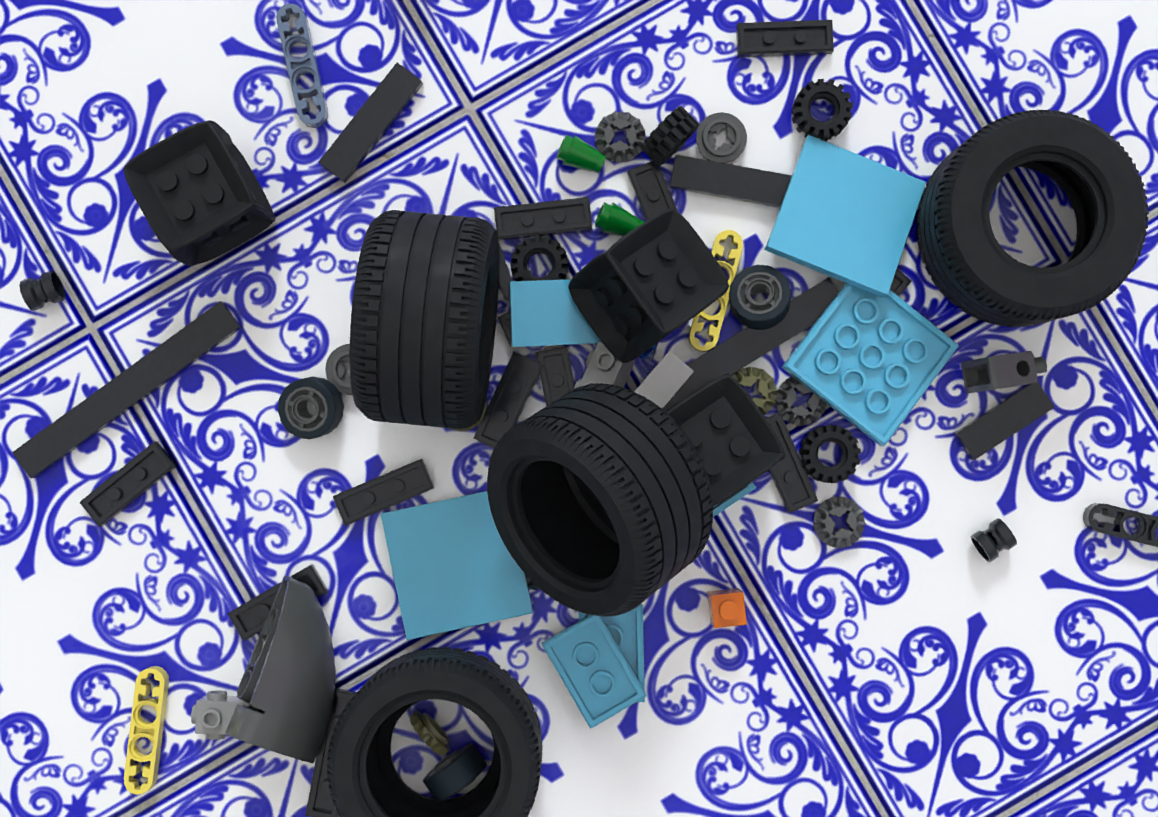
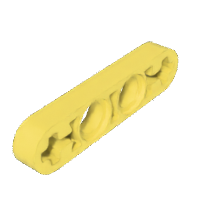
[688,230,743,352]
[124,666,169,795]

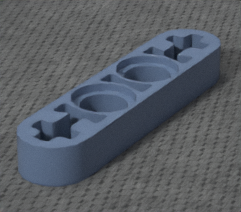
[276,4,328,128]

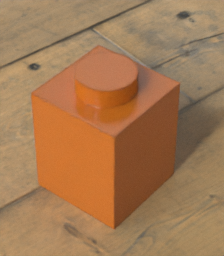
[707,588,747,628]

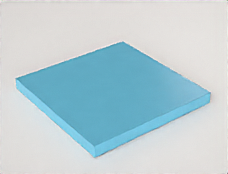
[764,134,926,298]
[781,283,959,447]
[381,491,533,640]

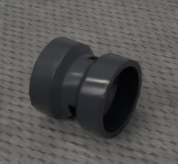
[19,270,66,311]
[970,518,1017,563]

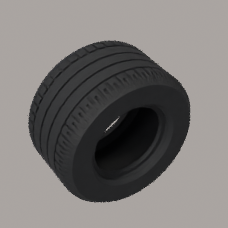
[916,110,1149,327]
[349,210,499,429]
[487,383,713,617]
[327,647,543,817]

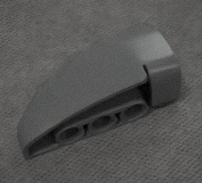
[225,576,336,764]

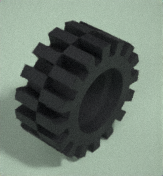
[791,79,853,141]
[641,106,700,166]
[510,235,569,281]
[799,425,861,483]

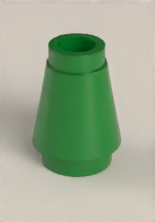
[556,135,606,173]
[595,202,644,236]

